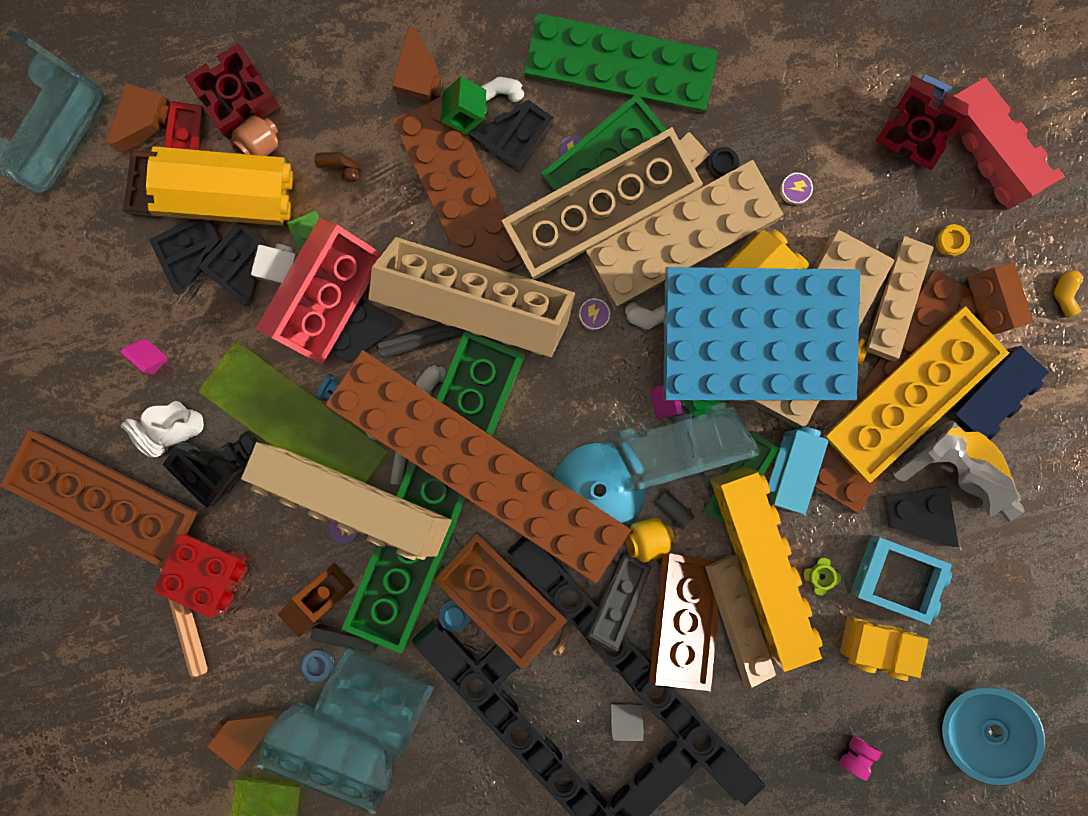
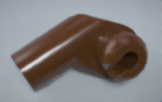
[314,152,361,182]

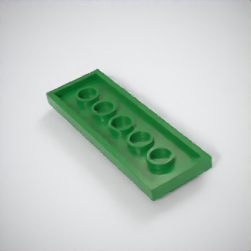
[524,13,718,114]

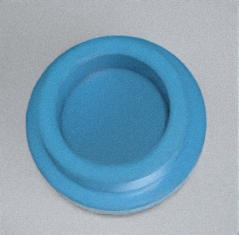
[439,600,470,632]

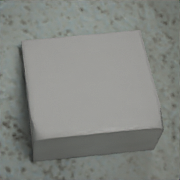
[610,704,644,741]

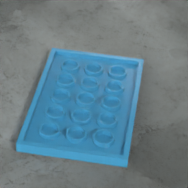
[663,267,860,400]

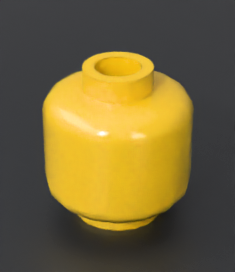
[625,517,674,563]

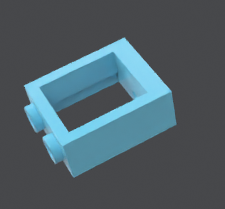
[766,426,829,515]
[850,535,952,625]

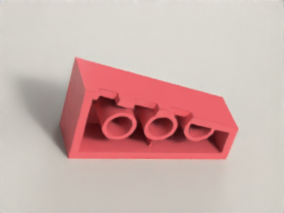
[954,77,1066,210]

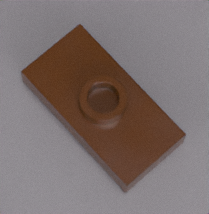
[123,150,157,217]

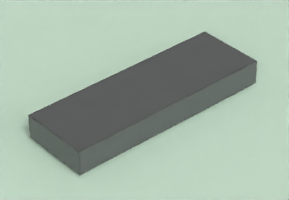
[585,552,652,653]

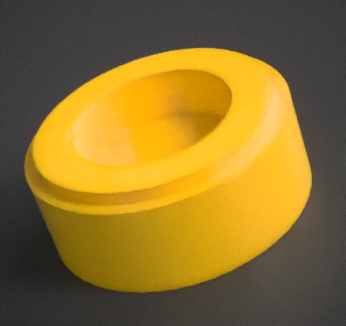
[935,224,970,257]

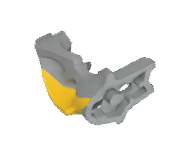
[893,420,1025,522]

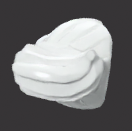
[121,401,204,457]

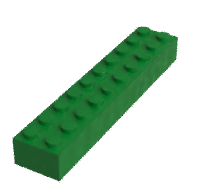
[341,330,525,654]

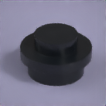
[708,147,739,178]

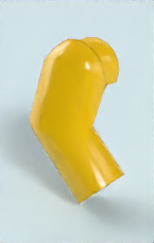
[1054,270,1083,318]

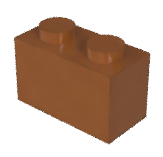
[967,262,1034,335]

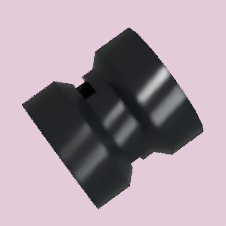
[220,431,259,473]

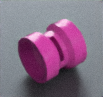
[838,735,882,781]

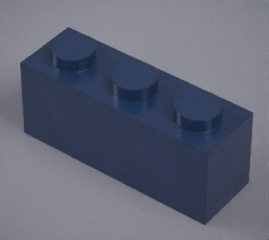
[945,346,1049,440]

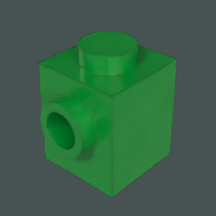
[440,76,487,135]

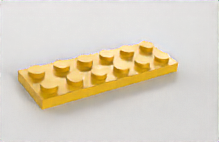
[823,306,1009,483]

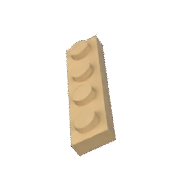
[865,236,934,362]
[705,555,776,688]

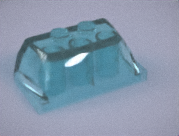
[256,703,393,815]

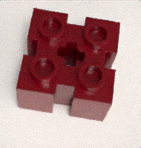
[185,43,280,140]
[875,75,969,170]

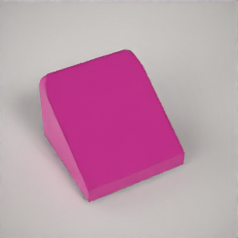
[120,339,167,375]
[650,386,683,419]

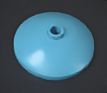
[553,443,646,527]
[942,686,1045,785]

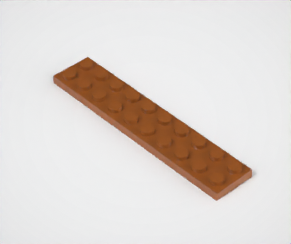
[325,350,631,584]

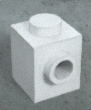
[251,244,298,285]

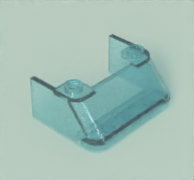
[0,30,104,193]
[600,402,759,493]

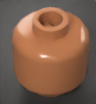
[230,115,278,156]

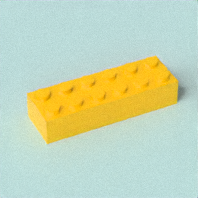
[710,466,823,672]

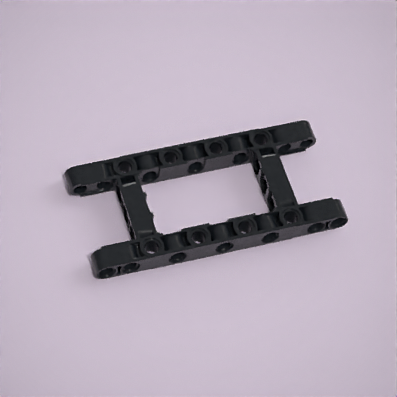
[412,536,766,816]

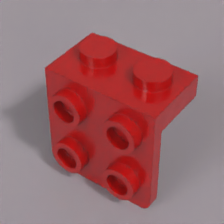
[154,534,247,618]

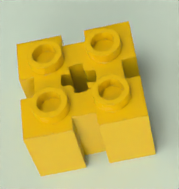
[839,616,929,681]

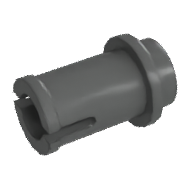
[654,490,695,530]

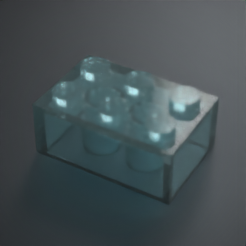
[312,648,434,758]

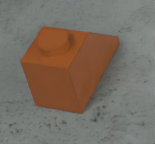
[392,26,443,103]
[106,83,170,152]
[277,563,354,638]
[207,709,284,771]

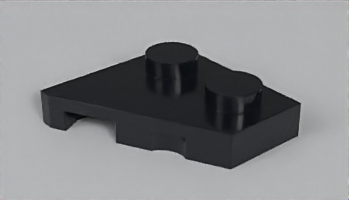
[469,100,554,171]

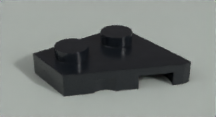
[149,219,221,295]
[198,222,266,307]
[330,298,404,363]
[162,441,240,508]
[883,486,959,547]

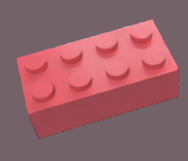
[256,217,382,365]

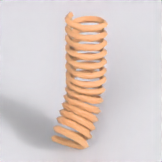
[553,625,572,656]

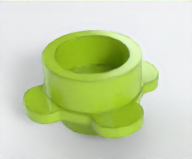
[803,558,841,596]

